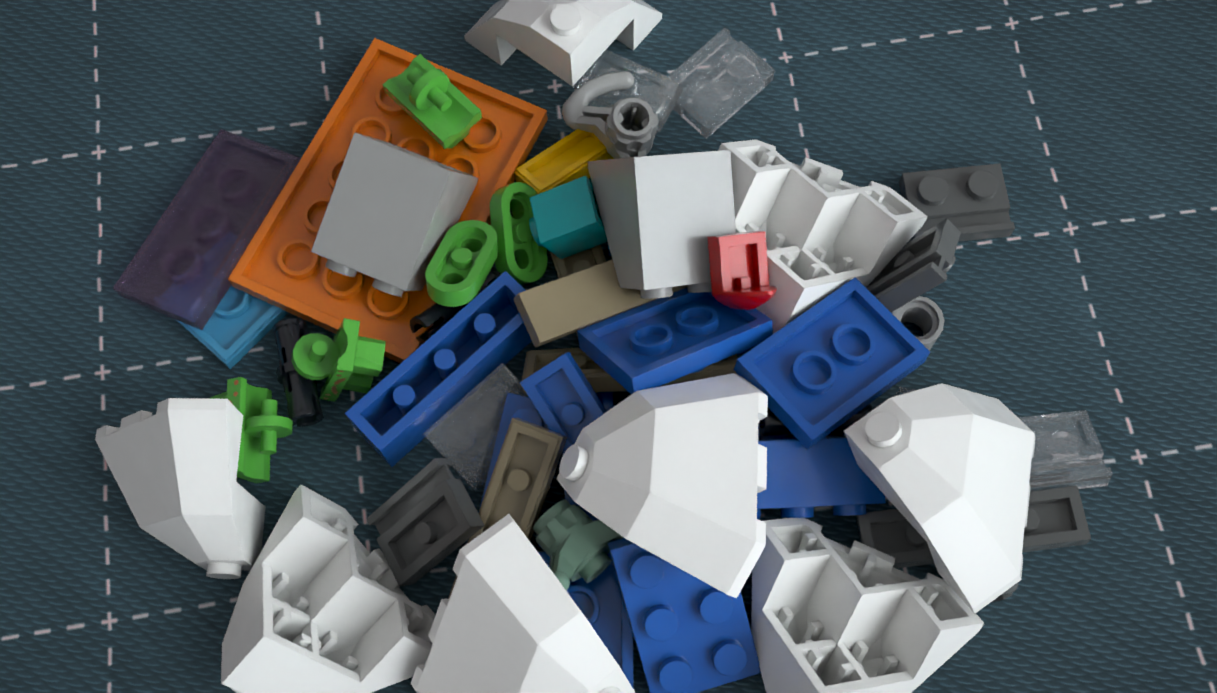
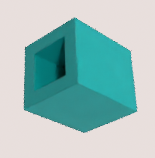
[529,176,608,259]

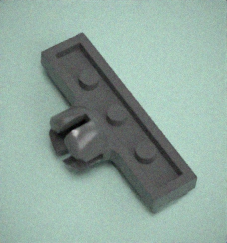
[856,485,1091,603]

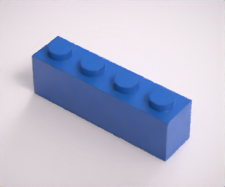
[345,271,532,468]
[757,438,886,519]

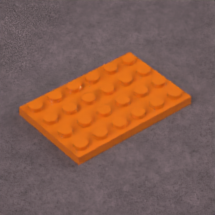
[228,38,548,364]

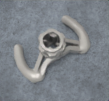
[562,71,658,159]

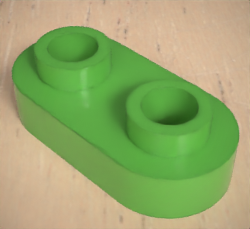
[490,182,547,285]
[425,220,498,307]

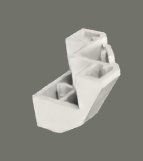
[464,0,662,87]
[718,140,928,334]
[556,373,768,598]
[844,383,1035,614]
[95,398,266,579]
[221,485,435,693]
[411,514,635,693]
[751,518,984,693]

